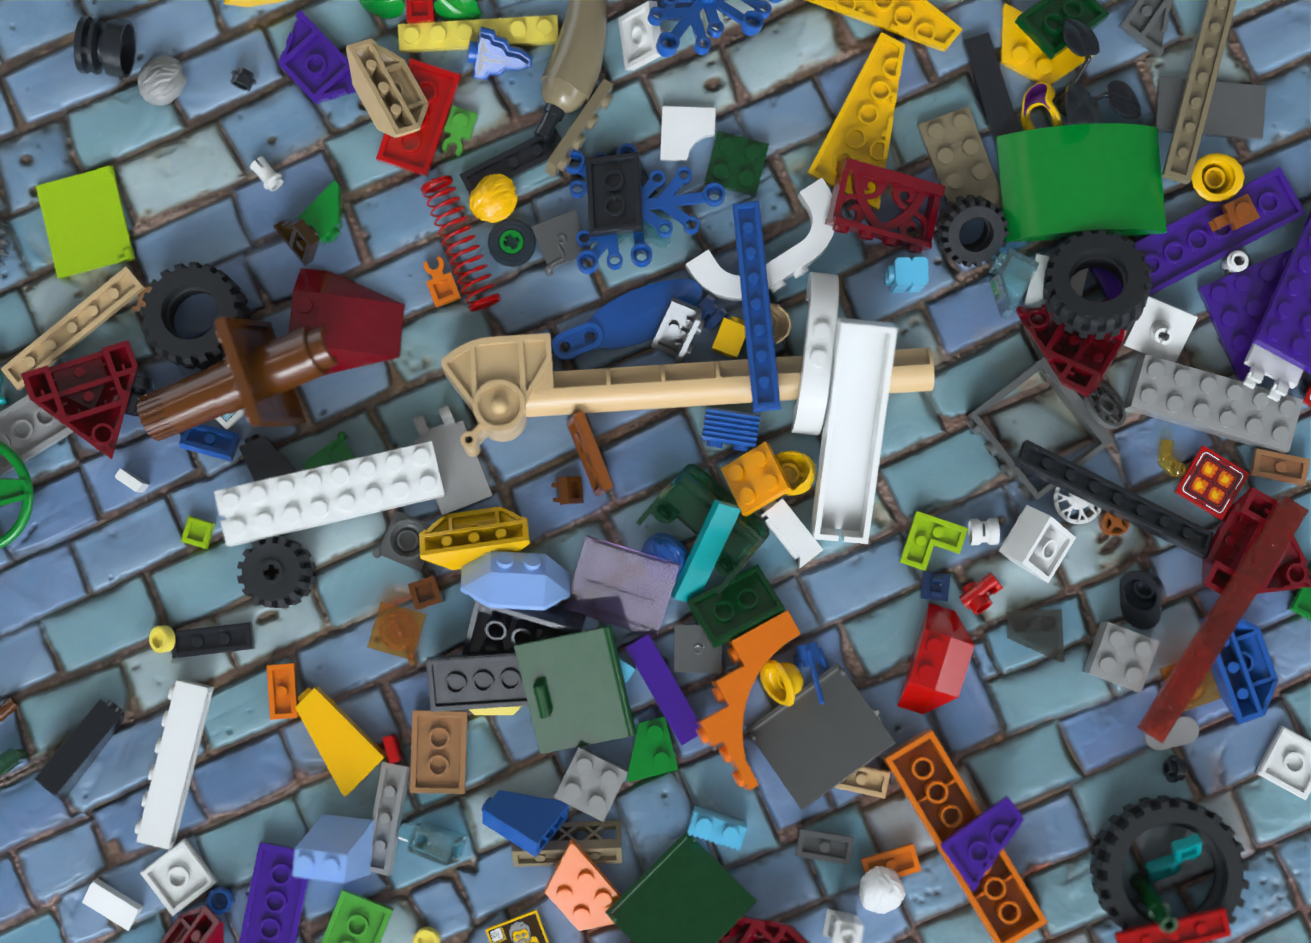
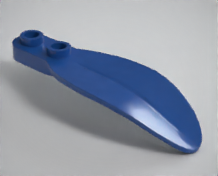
[552,279,702,361]

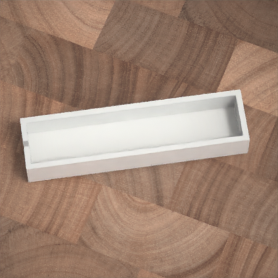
[810,318,897,544]
[214,441,445,547]

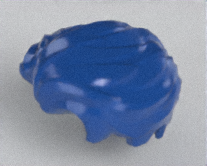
[641,533,689,582]

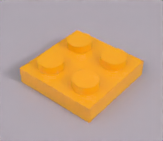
[721,441,792,516]

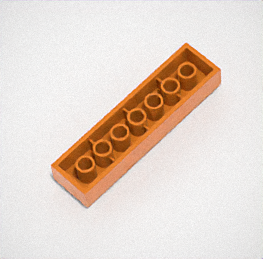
[882,728,1048,943]

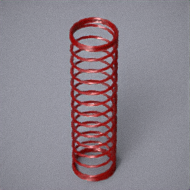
[420,175,501,312]

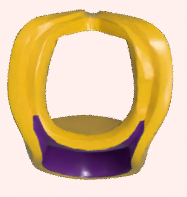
[1021,82,1063,131]

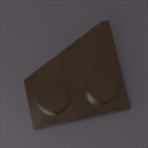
[273,219,319,266]

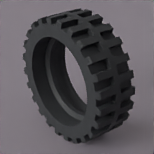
[1090,795,1250,943]

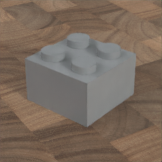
[1082,621,1160,693]
[554,746,628,822]

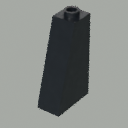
[239,434,298,536]
[34,700,124,802]

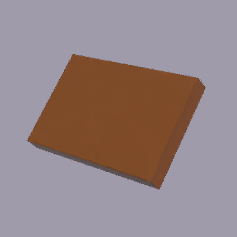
[566,411,613,497]

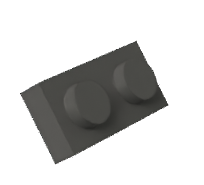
[795,828,854,865]

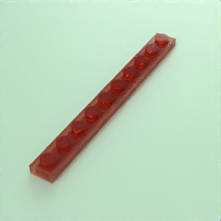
[1137,496,1309,744]

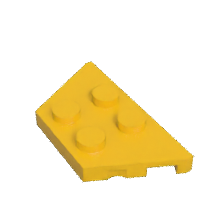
[1000,3,1094,85]

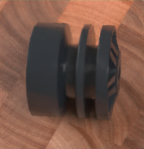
[74,16,136,78]

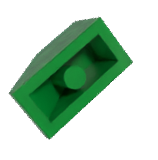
[297,180,343,245]

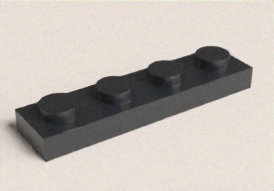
[459,127,562,195]

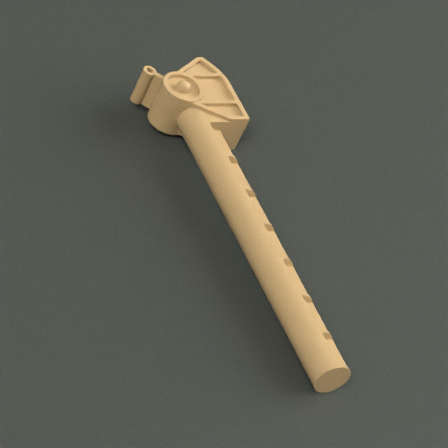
[441,333,934,457]

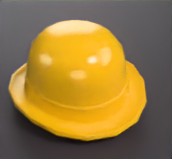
[1191,153,1245,202]
[760,660,804,707]

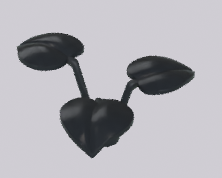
[1056,18,1142,125]

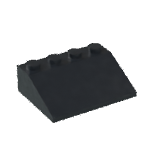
[462,600,587,654]

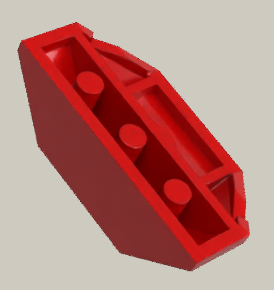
[897,603,975,714]

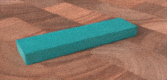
[670,499,741,602]

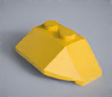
[419,506,530,570]

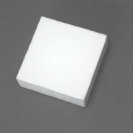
[115,468,149,493]

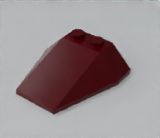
[289,268,405,376]

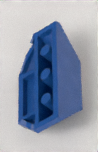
[1200,611,1278,724]

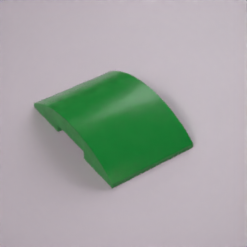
[996,123,1167,242]

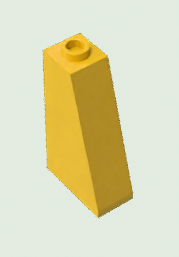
[295,687,387,797]

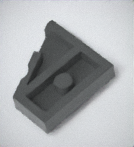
[1118,0,1172,57]

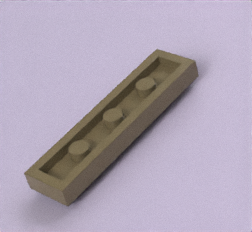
[545,79,614,177]

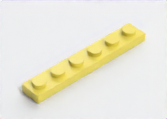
[398,15,559,53]

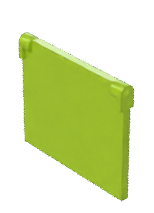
[36,166,135,279]

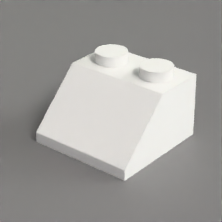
[999,505,1076,583]

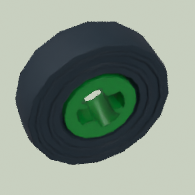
[488,218,536,267]

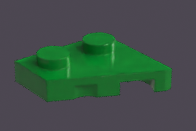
[626,716,678,783]

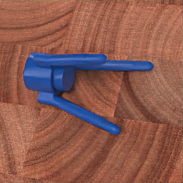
[793,642,830,704]

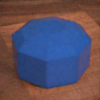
[206,886,235,915]

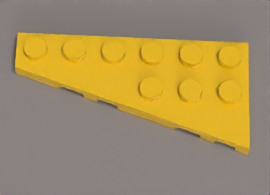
[806,0,963,52]
[807,32,905,211]

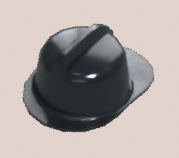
[1119,568,1164,630]

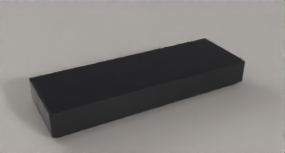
[171,622,255,659]

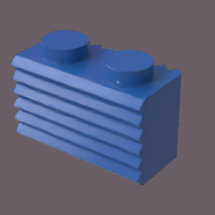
[702,407,760,452]

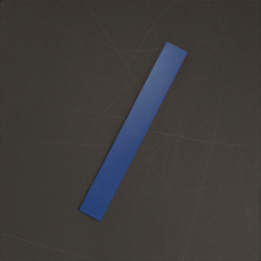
[732,201,781,412]

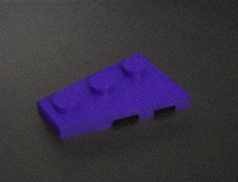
[939,796,1025,892]

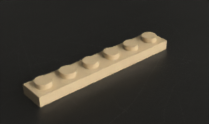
[1,266,145,391]

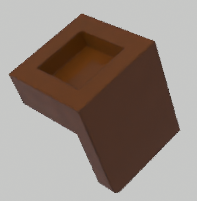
[408,575,446,610]

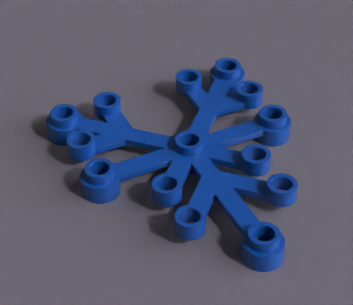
[647,0,783,57]
[565,143,725,274]

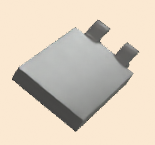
[413,405,493,515]

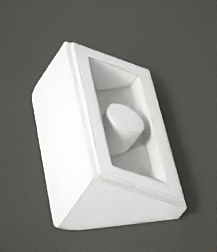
[82,878,144,931]

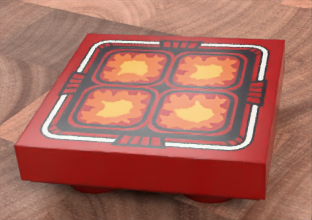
[1173,445,1250,520]

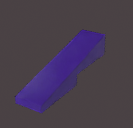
[625,633,699,746]

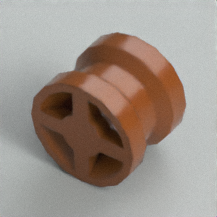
[1098,511,1130,536]

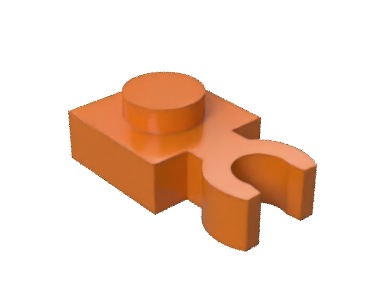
[423,256,461,308]

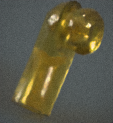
[1158,440,1186,478]

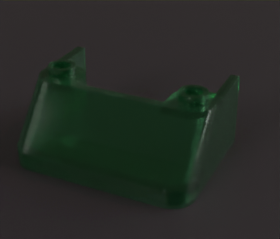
[636,464,770,595]

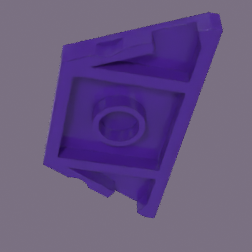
[278,10,356,104]

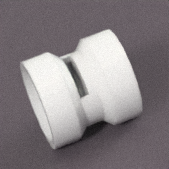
[968,518,1000,545]

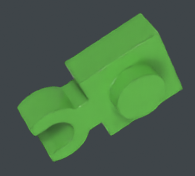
[442,105,479,157]

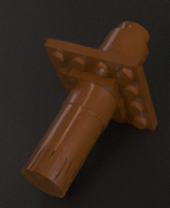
[137,317,338,441]

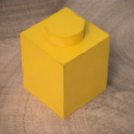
[711,316,746,360]

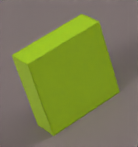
[181,516,216,549]

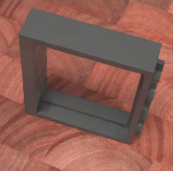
[966,357,1114,501]

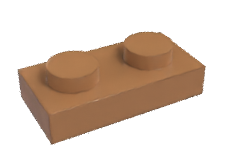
[1249,449,1310,486]

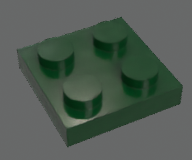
[704,131,769,197]

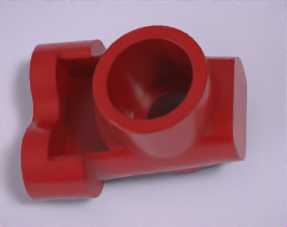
[959,572,1003,615]

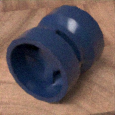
[696,294,729,332]

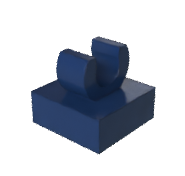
[919,572,951,602]

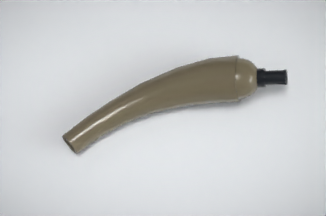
[534,0,607,141]

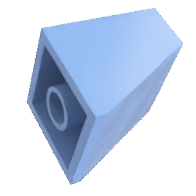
[293,814,375,883]

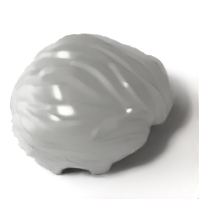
[138,55,186,106]

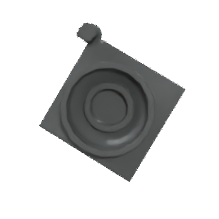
[531,209,592,276]
[372,510,431,572]
[674,624,722,673]

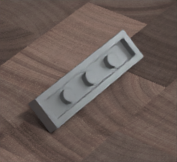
[370,761,411,876]

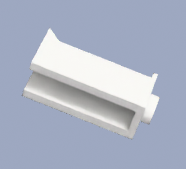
[760,499,823,569]
[822,909,864,943]

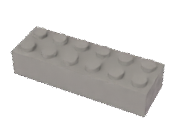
[1124,354,1303,453]

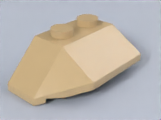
[346,39,429,138]

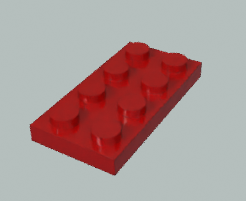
[376,58,461,177]

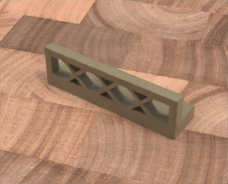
[511,820,623,867]

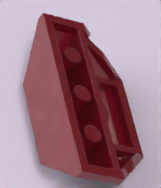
[160,905,224,943]

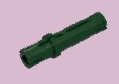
[1130,873,1178,933]

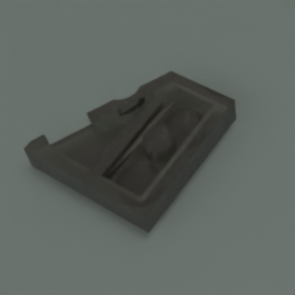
[1005,609,1064,662]

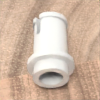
[250,157,283,191]
[1221,250,1249,274]

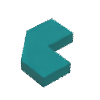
[1145,833,1202,883]

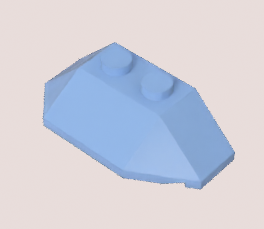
[461,551,570,610]

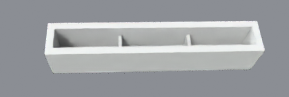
[135,679,214,849]

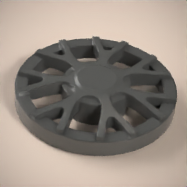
[1084,383,1126,429]

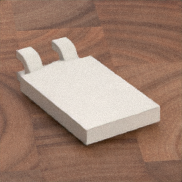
[1243,343,1303,402]

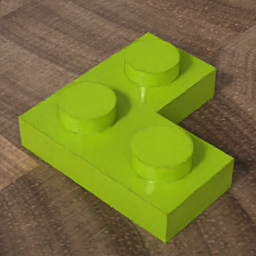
[899,511,968,571]

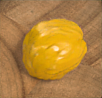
[469,174,518,223]
[776,450,816,496]

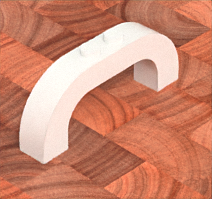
[685,178,834,302]
[791,272,839,436]

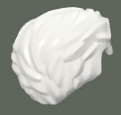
[859,866,906,914]

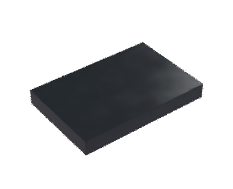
[586,152,644,237]

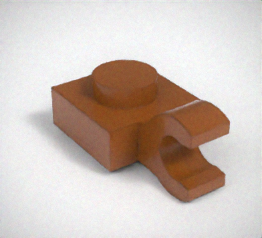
[1208,194,1260,232]

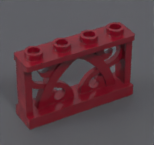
[825,158,946,254]

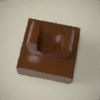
[551,476,584,505]

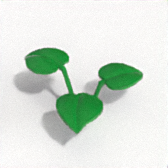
[360,0,483,21]

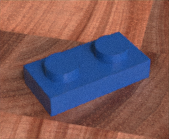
[179,424,241,462]

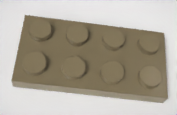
[917,106,1002,221]

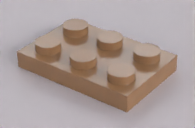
[410,710,468,794]

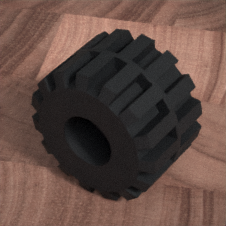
[237,536,316,608]

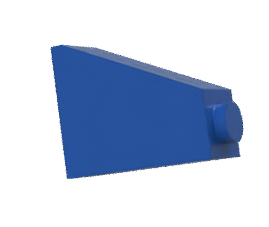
[481,790,569,857]

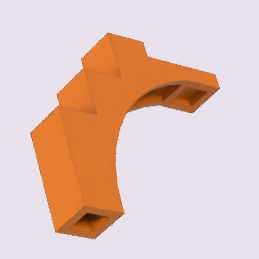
[696,610,801,790]

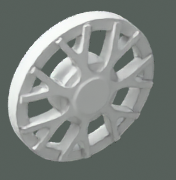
[1052,487,1102,524]

